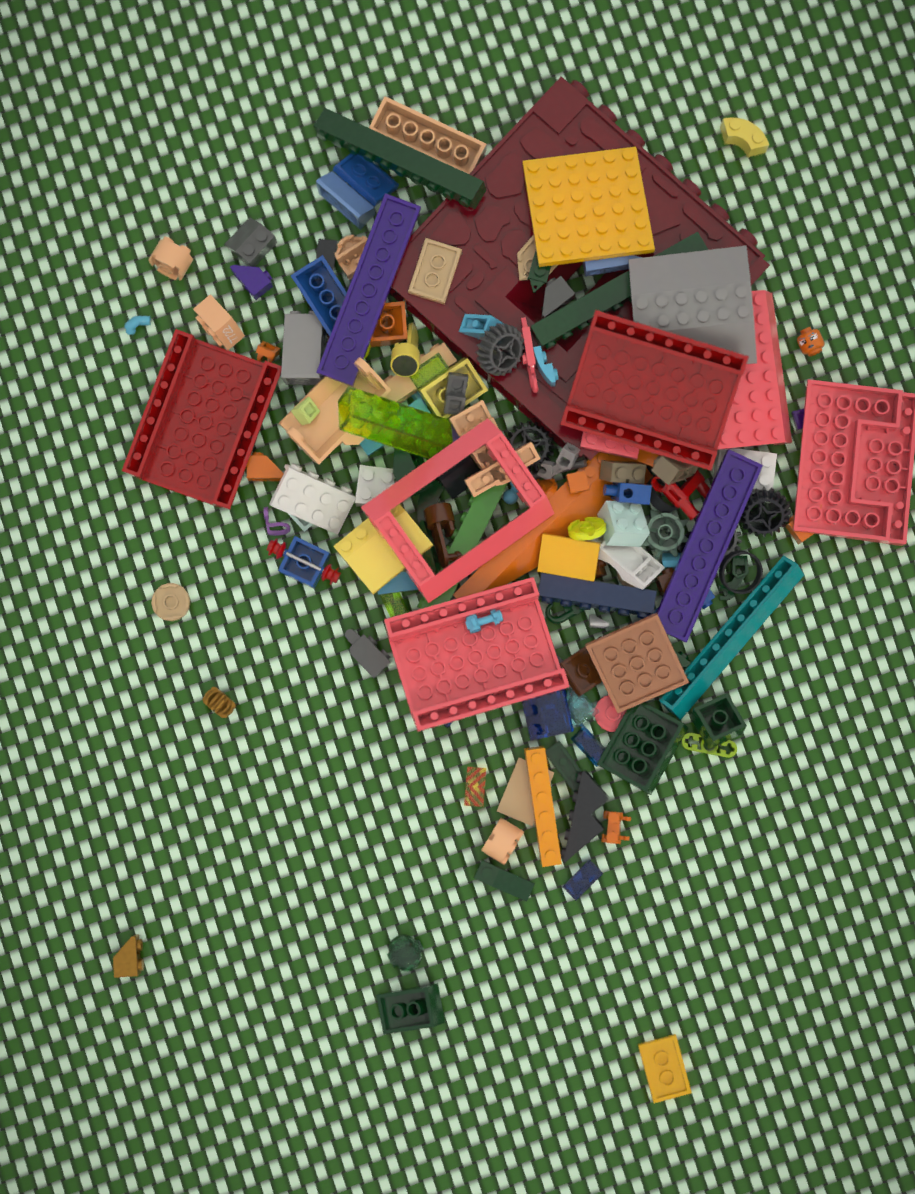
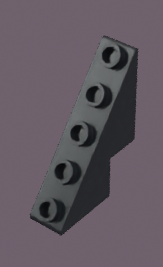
[561,769,609,863]

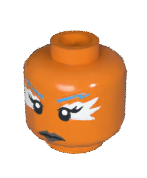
[797,327,825,357]

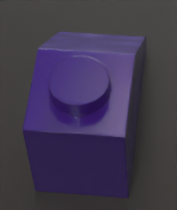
[230,265,273,300]

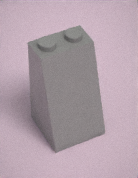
[281,311,324,385]

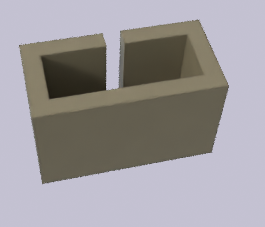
[599,460,646,484]

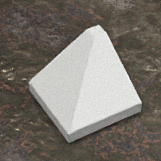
[589,614,610,628]

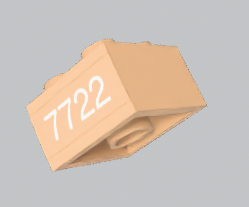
[193,294,245,350]

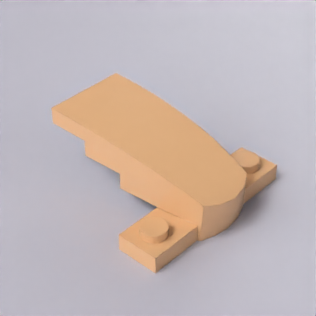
[449,400,540,497]

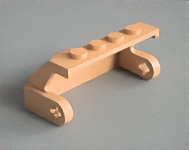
[279,357,391,464]

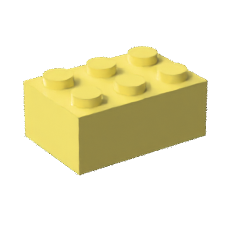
[417,358,488,422]

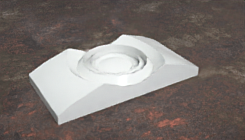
[588,535,665,590]

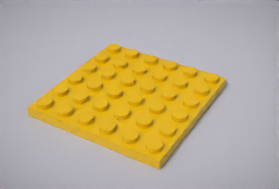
[522,147,655,267]

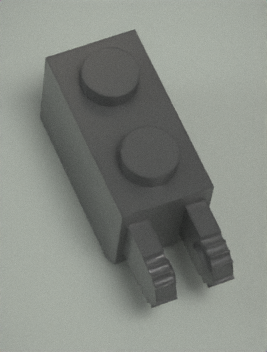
[344,629,391,679]

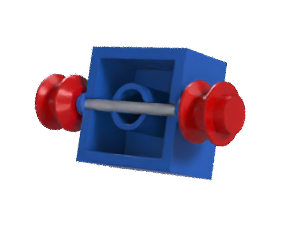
[267,536,341,589]

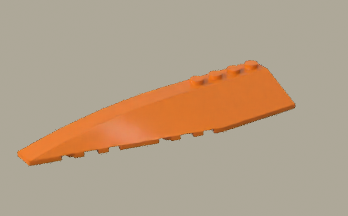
[453,452,653,599]

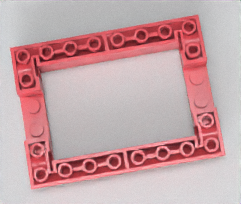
[361,418,554,603]

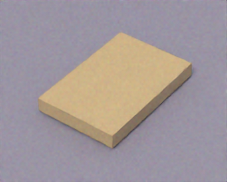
[408,238,462,305]
[497,758,555,826]

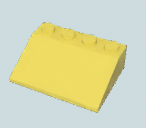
[334,504,433,595]

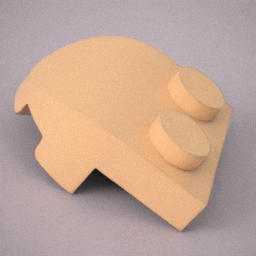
[335,235,368,280]

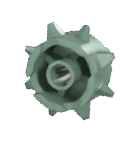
[641,509,688,558]

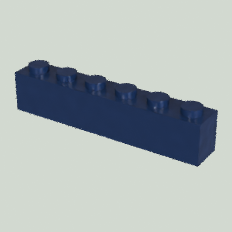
[538,573,657,619]

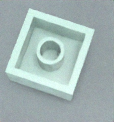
[597,501,650,547]

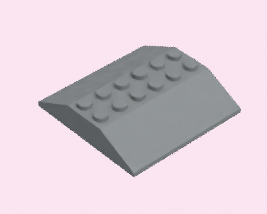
[629,246,757,364]

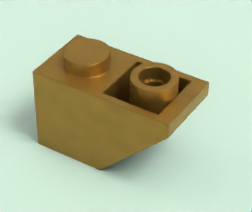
[113,934,144,978]

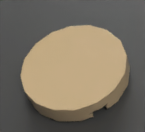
[151,583,190,621]

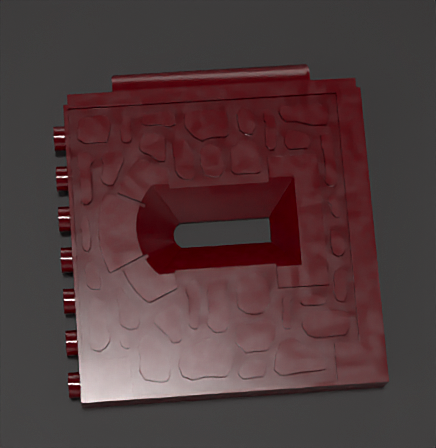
[389,76,770,461]

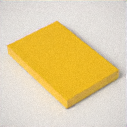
[537,533,601,582]
[638,1034,692,1103]

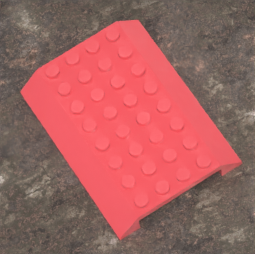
[717,290,792,450]
[384,577,570,732]

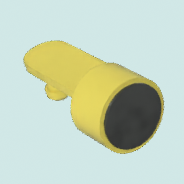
[390,323,420,377]

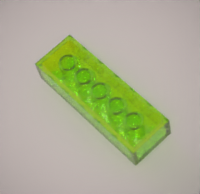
[338,386,453,459]

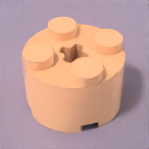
[148,236,193,280]
[481,818,524,865]

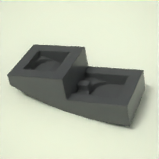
[444,372,468,415]

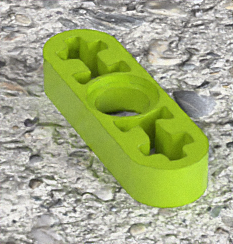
[681,733,737,758]

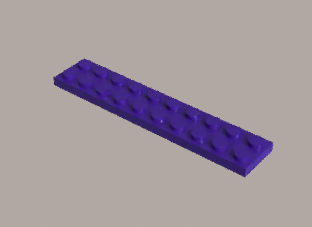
[316,193,421,387]
[656,449,763,643]

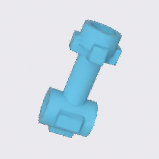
[465,609,503,633]

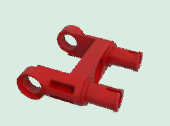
[651,469,710,520]

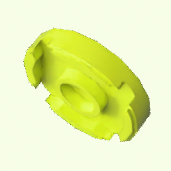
[568,517,607,541]

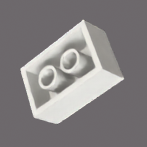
[713,448,777,493]

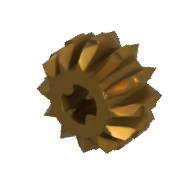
[202,687,236,718]

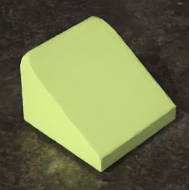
[291,397,320,425]

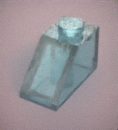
[566,684,599,727]

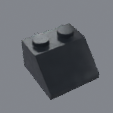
[436,456,479,500]

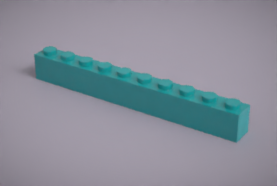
[659,555,804,720]

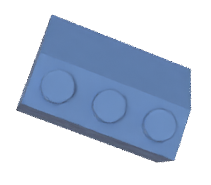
[316,171,375,230]

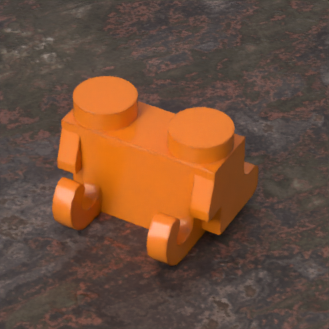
[601,811,631,844]

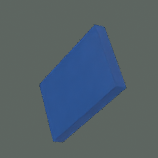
[333,154,399,207]

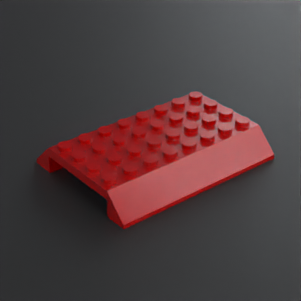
[560,310,749,471]
[122,329,282,510]

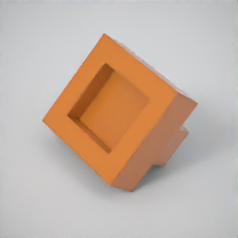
[256,341,281,363]

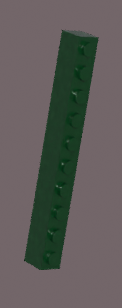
[314,108,487,209]
[530,232,709,350]

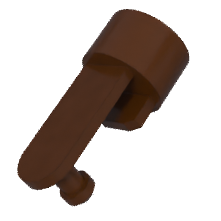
[423,503,462,568]

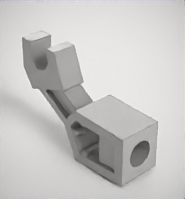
[537,443,580,479]

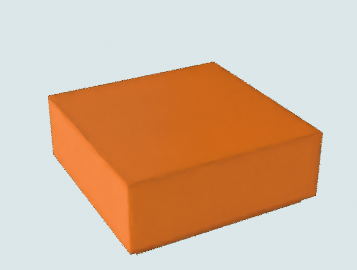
[566,471,590,494]

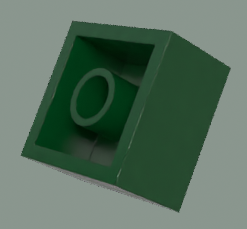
[690,693,747,749]

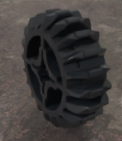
[506,421,555,472]
[739,487,791,538]

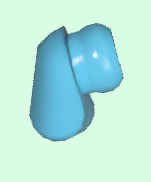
[124,316,151,335]

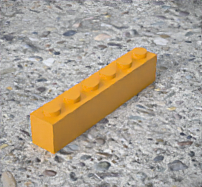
[524,746,562,867]

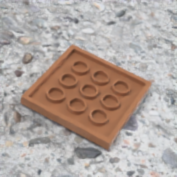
[585,613,689,713]

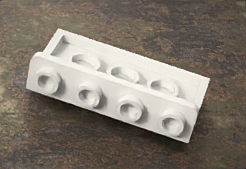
[269,463,356,535]

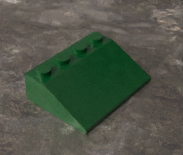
[597,702,688,795]

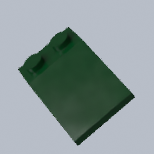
[393,428,434,496]
[376,983,445,1034]

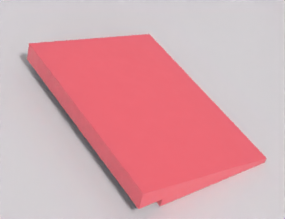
[793,379,915,546]

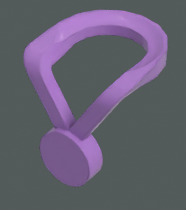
[264,507,291,535]

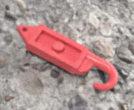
[521,317,538,393]

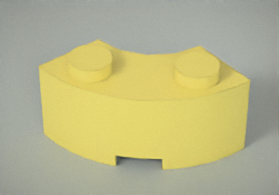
[720,117,769,157]

